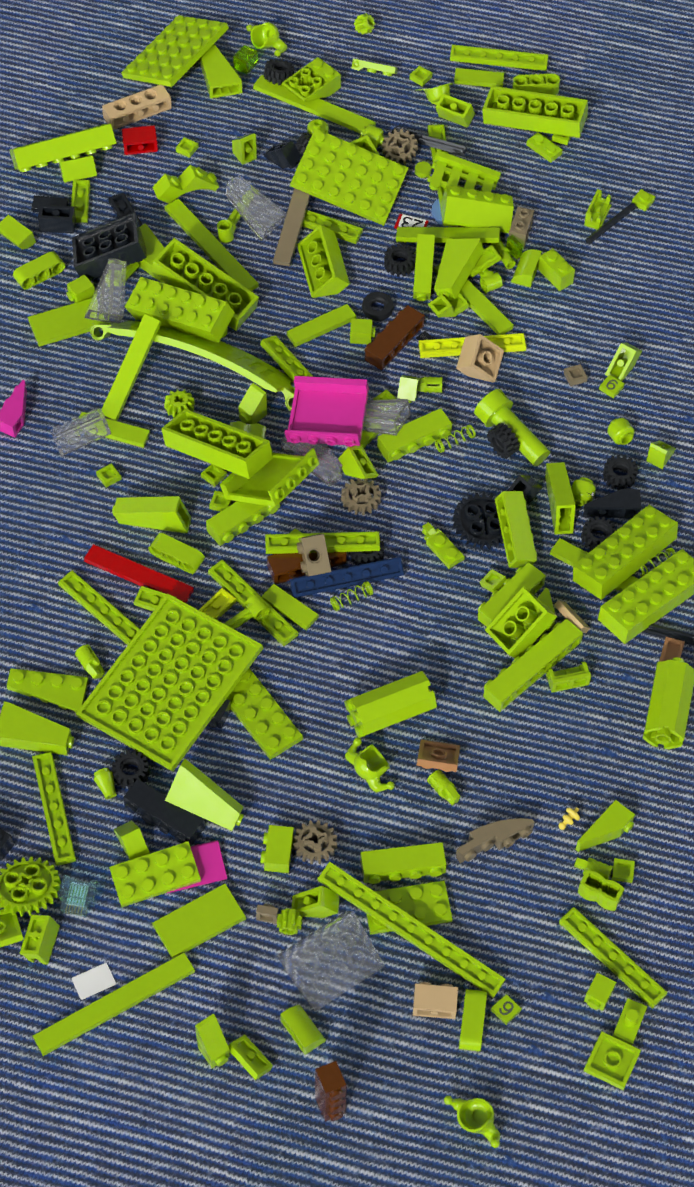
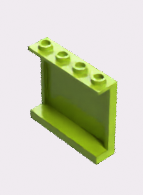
[220,448,320,507]

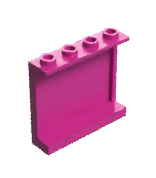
[285,376,369,447]

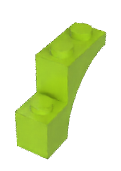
[152,165,219,204]

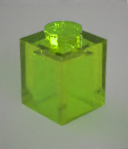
[233,45,258,74]

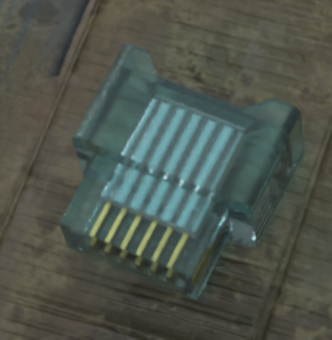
[59,875,99,918]

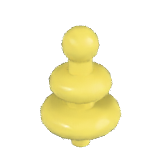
[559,807,580,830]

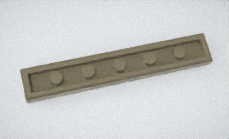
[273,188,311,267]

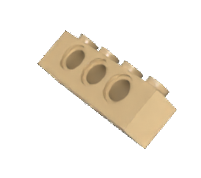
[102,85,172,130]

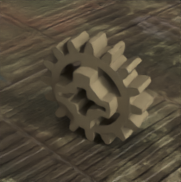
[382,128,418,165]
[341,478,381,515]
[293,820,337,864]

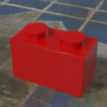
[122,125,158,155]

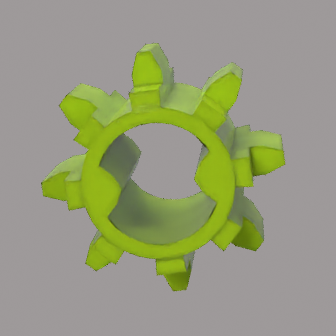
[354,13,375,35]
[276,908,302,935]

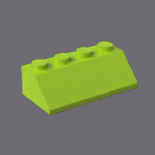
[441,185,514,233]
[297,224,350,298]

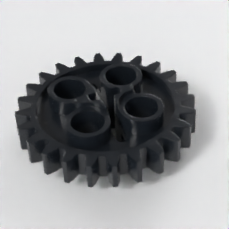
[452,492,504,550]

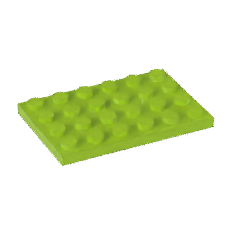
[121,15,229,87]
[290,128,408,226]

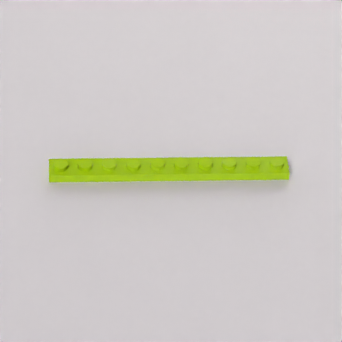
[317,862,506,998]

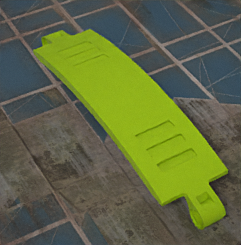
[90,321,295,411]

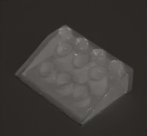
[277,911,385,1012]

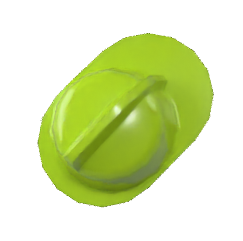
[415,83,453,105]

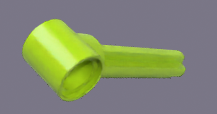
[217,190,255,243]
[479,269,503,293]
[223,594,270,630]

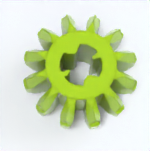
[164,388,195,418]

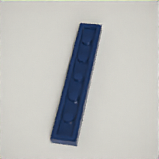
[289,557,404,598]

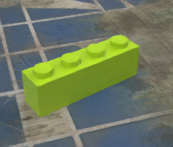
[377,408,452,463]
[495,491,537,568]
[206,501,280,546]
[477,562,546,627]
[360,842,446,884]

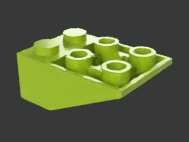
[282,57,341,102]

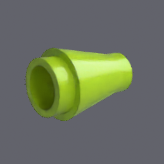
[93,768,117,800]

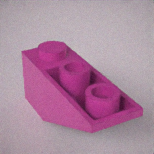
[0,380,27,438]

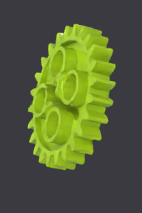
[0,856,61,917]

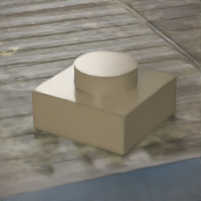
[563,364,588,387]
[256,904,278,924]

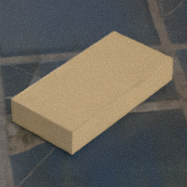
[554,600,591,633]

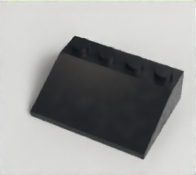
[72,212,147,281]

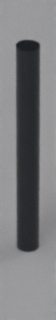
[585,203,636,245]

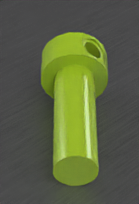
[474,389,550,466]

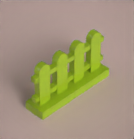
[427,150,501,192]

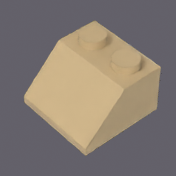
[456,334,504,383]

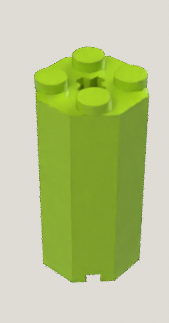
[643,657,694,749]
[344,671,437,738]

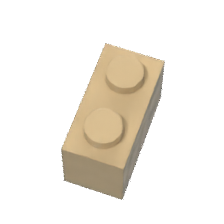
[413,982,458,1019]

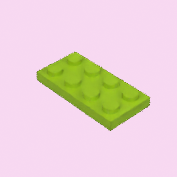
[109,841,201,907]
[366,881,453,935]

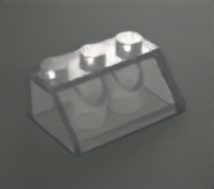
[50,408,111,456]

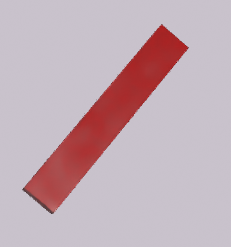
[84,544,194,603]

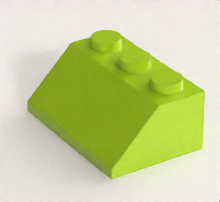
[485,587,557,658]

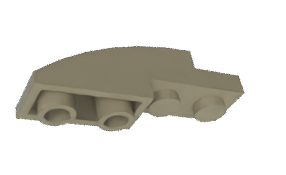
[456,818,534,863]

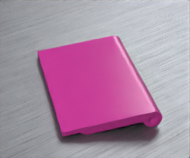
[167,840,227,893]

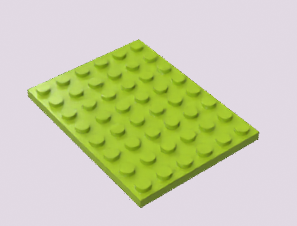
[76,593,263,772]

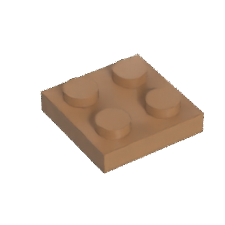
[417,739,460,772]

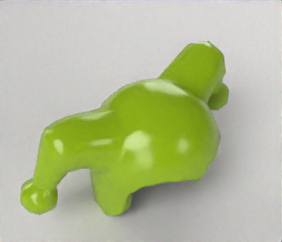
[246,22,287,57]
[345,738,395,793]
[444,1095,500,1148]

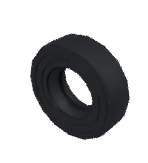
[362,292,394,321]

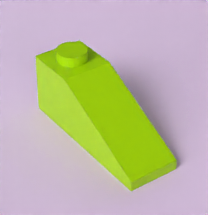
[575,800,635,852]
[195,1014,230,1069]

